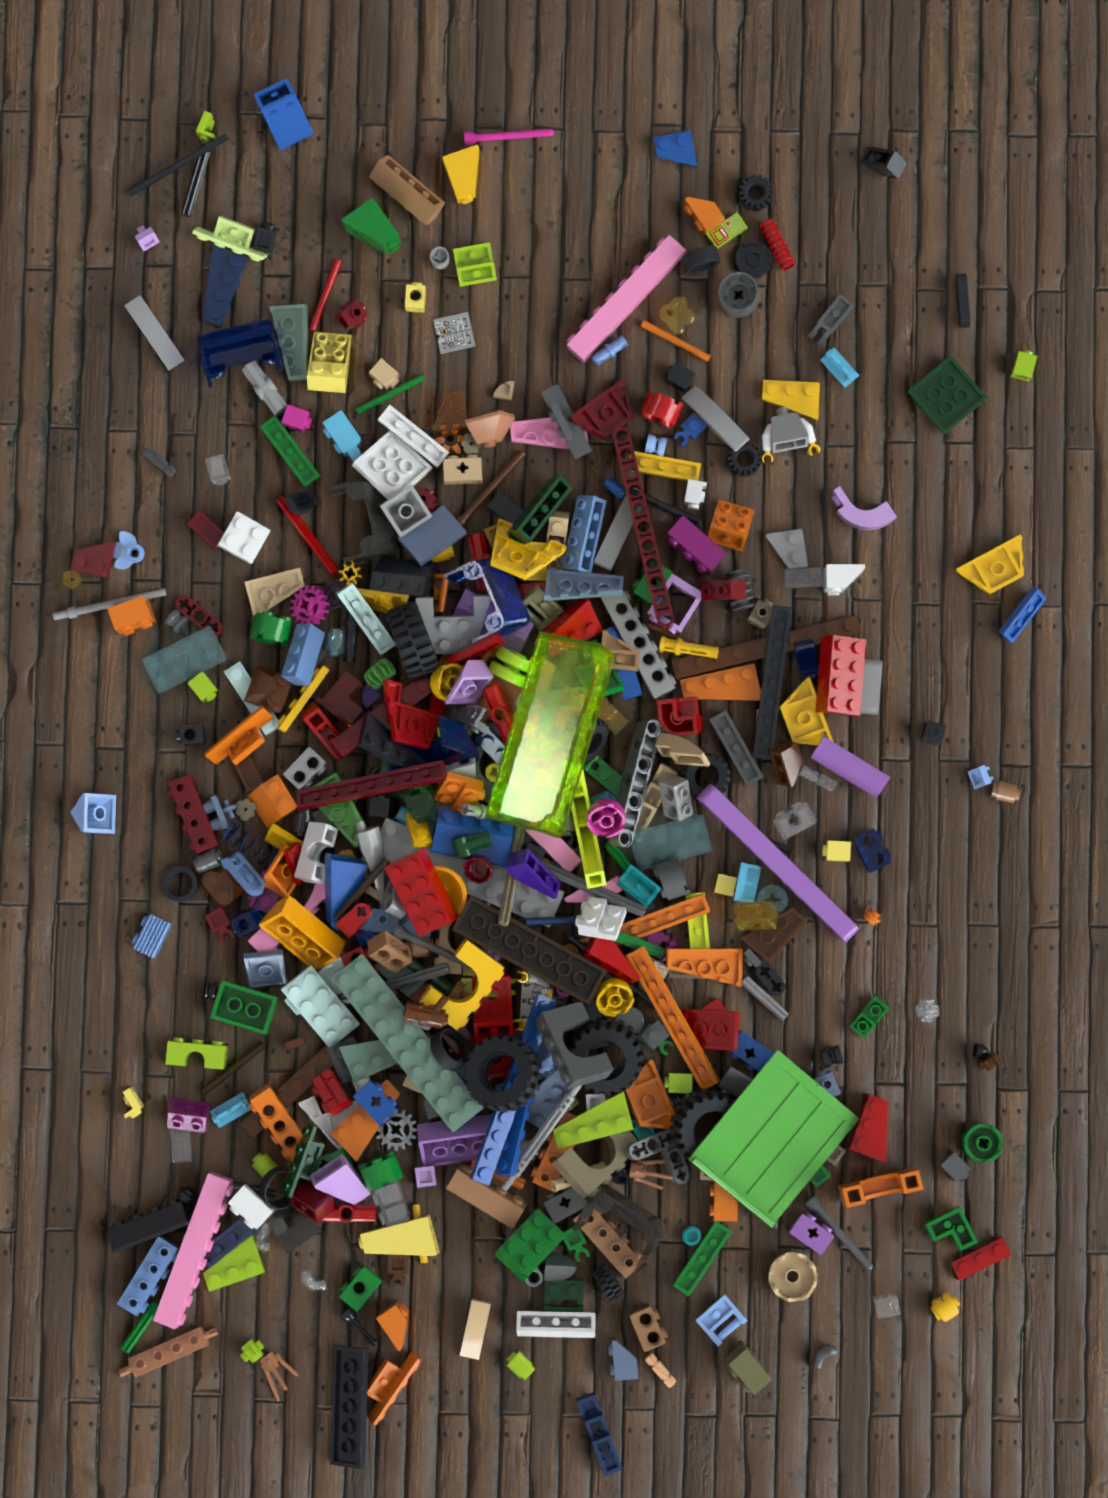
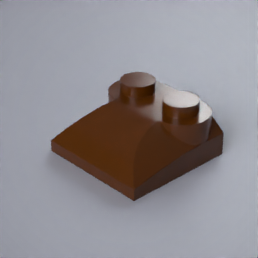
[244,666,292,715]
[200,855,246,909]

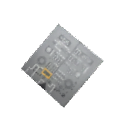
[433,312,476,354]

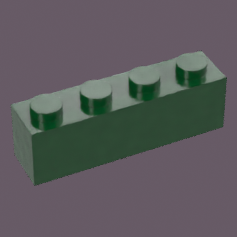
[506,475,573,544]

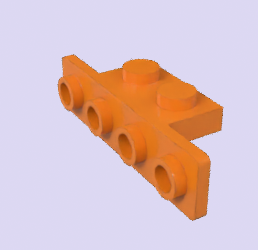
[204,706,273,765]
[367,1352,420,1425]

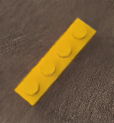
[625,451,701,482]
[277,666,329,733]

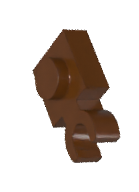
[977,1053,1000,1071]
[388,1254,408,1287]

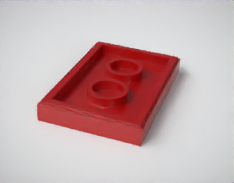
[683,1009,740,1051]

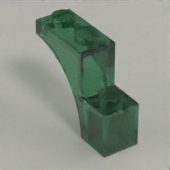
[377,787,437,824]

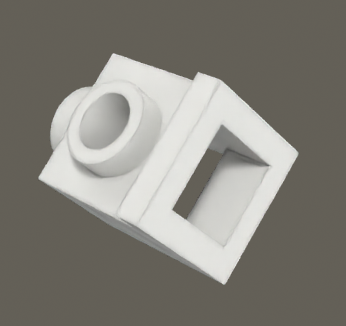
[684,479,707,510]

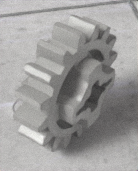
[377,1109,417,1151]

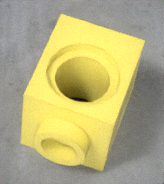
[405,282,426,313]
[822,841,851,862]

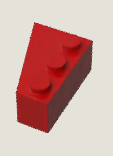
[540,598,603,657]
[847,1093,888,1163]

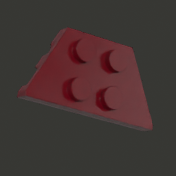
[568,378,634,440]

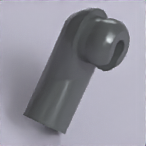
[812,1344,837,1369]

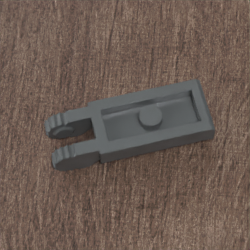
[808,294,855,346]

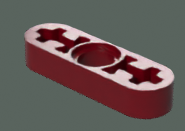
[176,595,223,638]

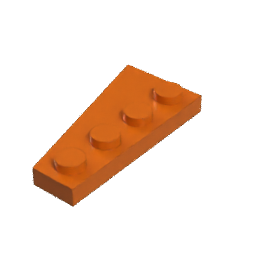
[666,948,743,987]
[330,1079,400,1162]

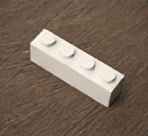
[516,1311,596,1338]

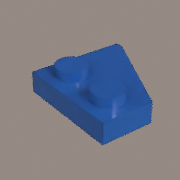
[653,131,697,168]

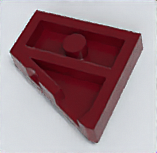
[70,541,117,578]

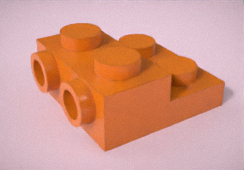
[433,771,486,813]

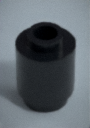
[292,809,313,838]

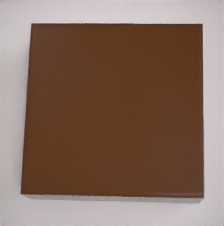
[284,1036,306,1050]

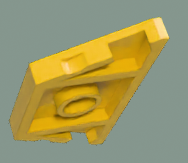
[956,534,1024,595]
[779,677,833,746]

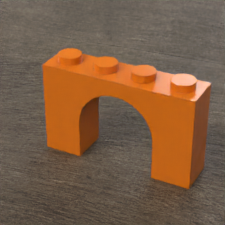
[838,1167,923,1208]

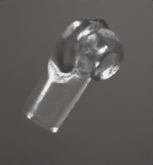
[256,1223,273,1253]
[300,1270,327,1290]

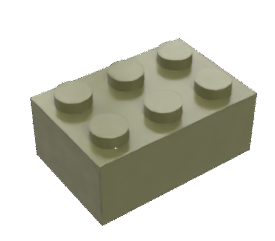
[725,1342,772,1395]

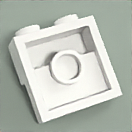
[575,896,626,941]

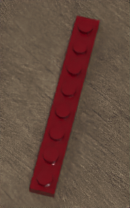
[296,760,447,811]

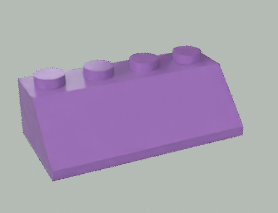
[453,589,534,653]
[417,1114,493,1166]

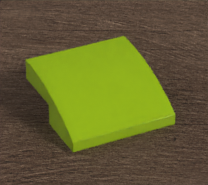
[453,242,497,287]

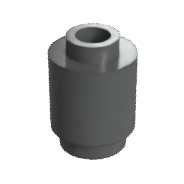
[193,848,224,873]

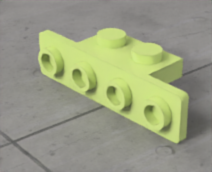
[192,216,267,261]

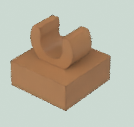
[448,981,469,1000]

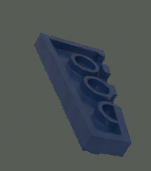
[203,244,249,328]

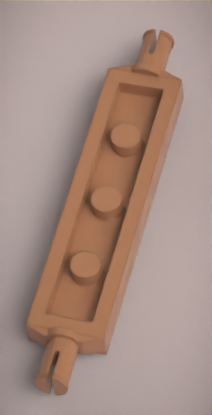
[118,1327,219,1377]

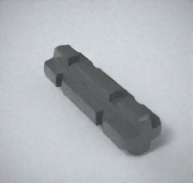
[143,447,176,478]

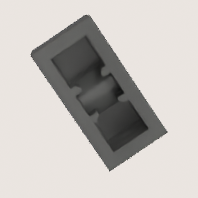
[543,1186,589,1224]

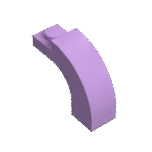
[831,486,897,530]

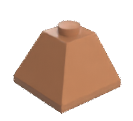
[465,410,515,448]

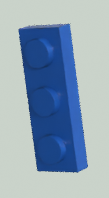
[999,586,1046,643]

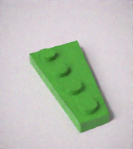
[312,773,367,848]

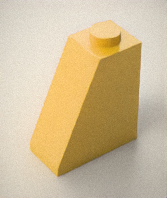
[442,144,480,204]

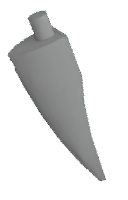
[355,820,385,905]

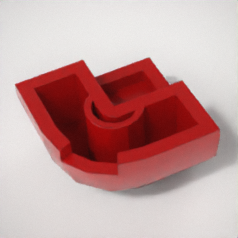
[657,696,702,737]

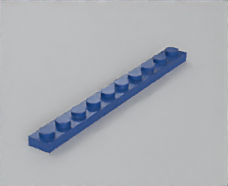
[470,994,556,1185]

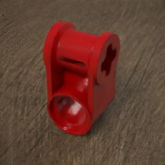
[336,903,372,938]

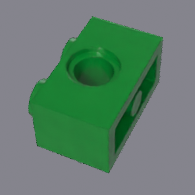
[339,1265,383,1312]

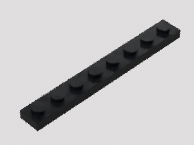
[752,605,792,760]

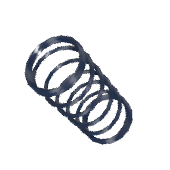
[221,819,280,870]

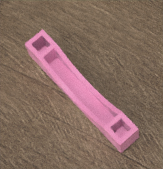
[248,880,325,952]

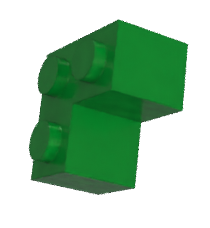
[923,1205,978,1251]

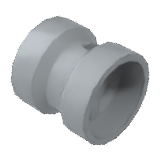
[430,246,450,270]

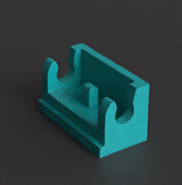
[616,864,661,908]

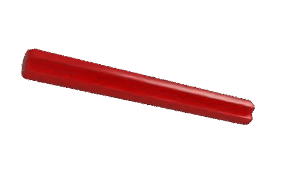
[277,496,339,575]

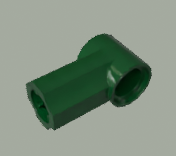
[451,830,492,858]

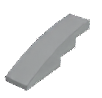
[124,295,184,370]
[682,385,750,452]
[593,494,641,571]

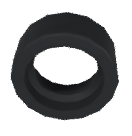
[683,246,721,273]
[161,865,199,902]

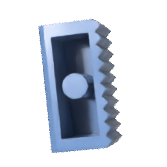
[132,914,172,959]

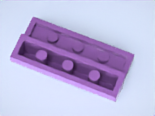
[810,737,890,798]

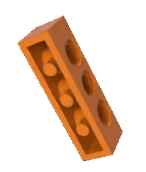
[248,1084,302,1161]

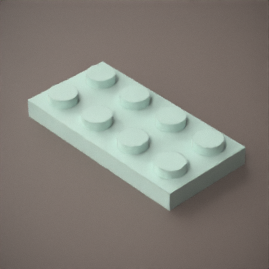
[281,965,360,1047]

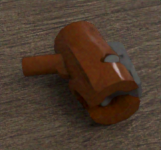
[403,995,449,1030]

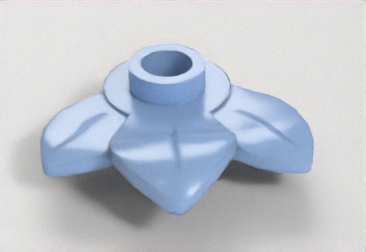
[113,531,145,570]

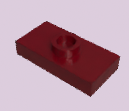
[187,510,224,550]

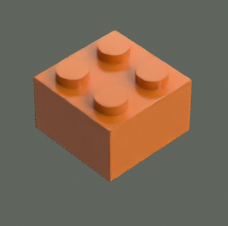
[107,595,157,636]

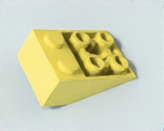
[307,332,352,393]

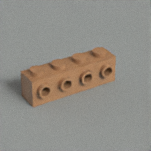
[369,155,445,225]
[446,1164,527,1229]
[573,1203,643,1279]

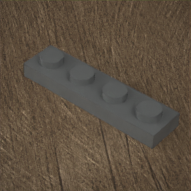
[709,711,763,787]

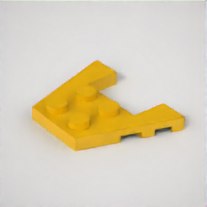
[490,518,566,580]

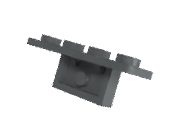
[541,384,592,459]
[449,704,490,735]

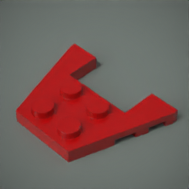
[383,679,447,750]

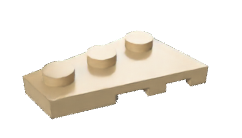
[244,568,305,616]

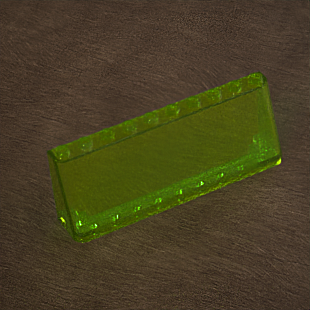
[485,631,614,838]

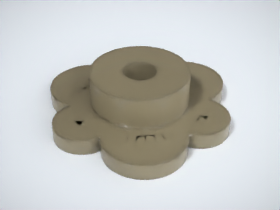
[461,433,482,454]
[236,799,257,821]

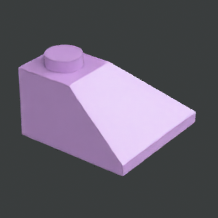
[445,660,494,704]

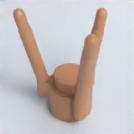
[629,1159,673,1190]
[260,1351,299,1402]

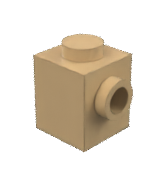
[369,358,399,391]

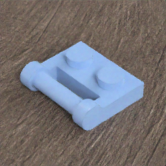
[695,1294,747,1347]

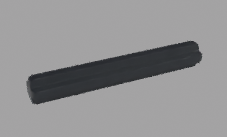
[181,144,210,217]

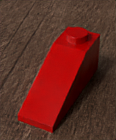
[299,701,341,761]
[582,937,640,985]

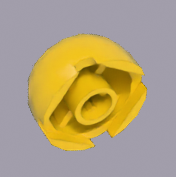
[430,663,463,701]
[595,977,634,1017]

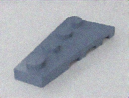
[544,569,624,601]
[527,1069,570,1129]

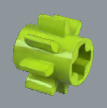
[240,1339,264,1364]

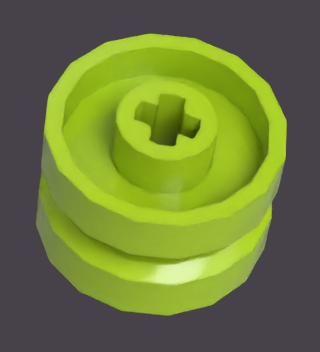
[489,646,537,689]

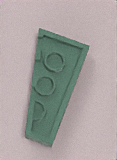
[269,304,308,381]
[339,1040,398,1083]

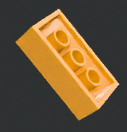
[258,895,346,971]

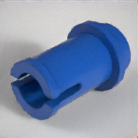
[603,477,626,500]

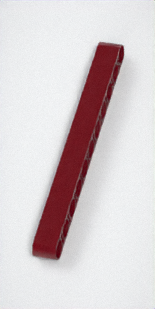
[613,427,674,630]

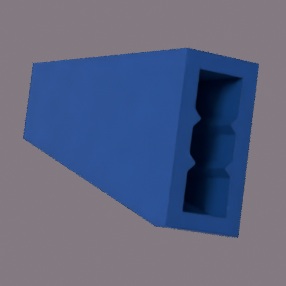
[325,853,368,931]

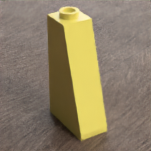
[358,1214,440,1256]

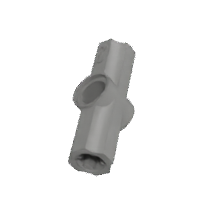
[242,361,287,416]

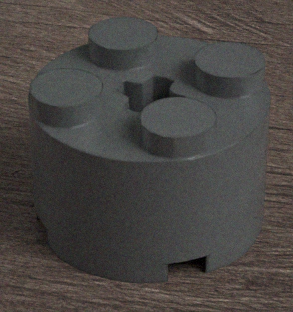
[653,857,691,901]

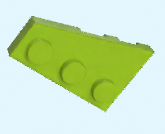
[203,1235,265,1292]

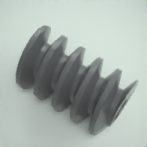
[725,569,755,611]

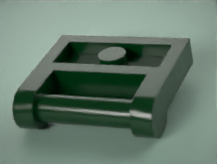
[544,1279,584,1312]

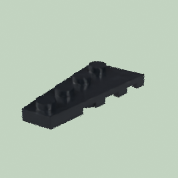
[357,712,426,769]

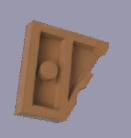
[599,630,640,672]

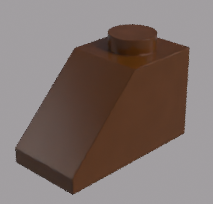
[769,740,803,787]

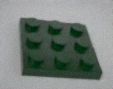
[907,355,988,435]

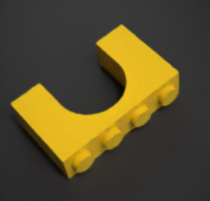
[419,938,504,1030]

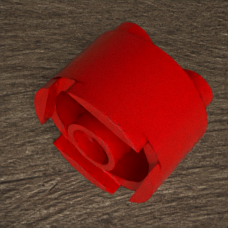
[640,390,684,429]

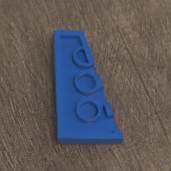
[496,1099,533,1177]

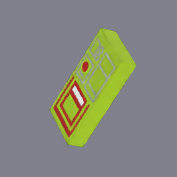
[706,213,748,249]

